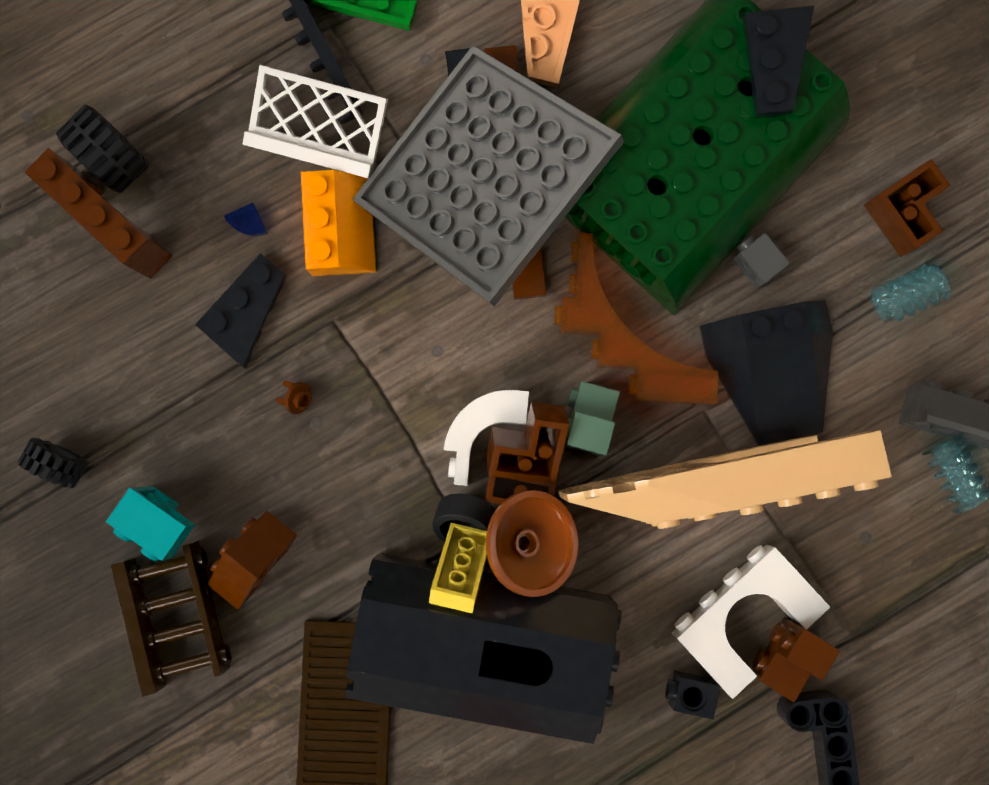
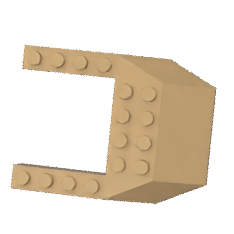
[557,430,892,529]

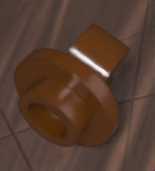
[276,381,312,414]

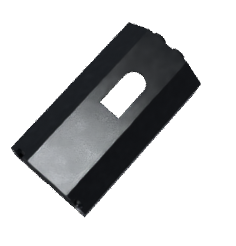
[346,553,622,744]

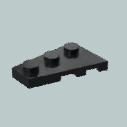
[743,6,814,118]

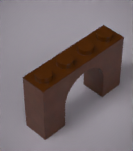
[24,148,173,279]

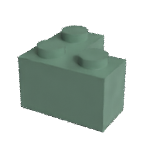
[564,381,620,456]

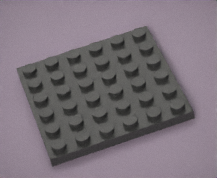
[353,45,624,307]

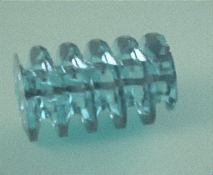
[871,264,951,322]
[922,439,989,514]

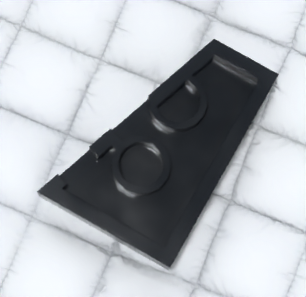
[195,253,287,369]

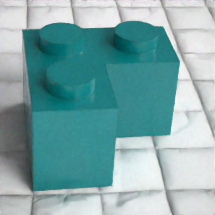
[106,486,196,561]

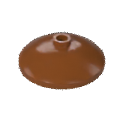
[486,490,578,597]

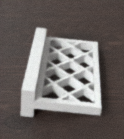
[243,65,388,178]

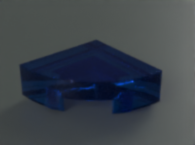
[224,202,268,236]

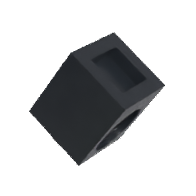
[665,670,720,720]

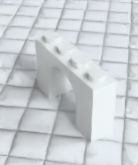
[672,544,830,699]

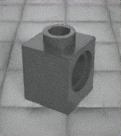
[732,233,790,289]

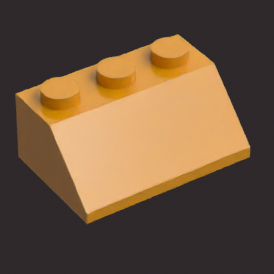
[301,170,376,276]

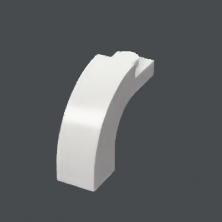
[444,390,529,486]

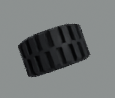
[56,104,149,194]

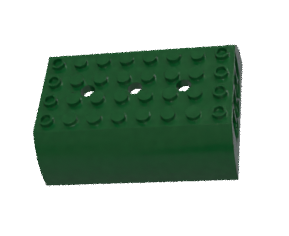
[565,0,850,315]

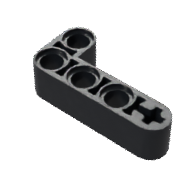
[777,690,859,785]

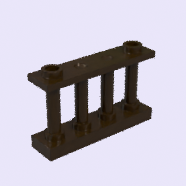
[111,541,232,697]

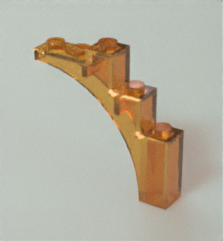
[554,233,718,406]

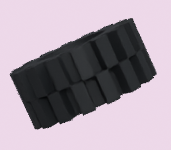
[17,437,89,488]

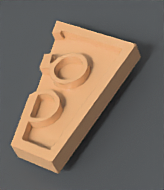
[521,0,580,88]

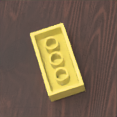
[429,523,487,613]

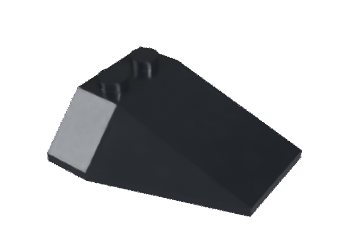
[699,300,833,445]

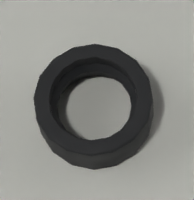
[432,493,496,542]

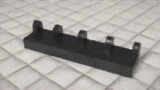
[282,0,364,124]

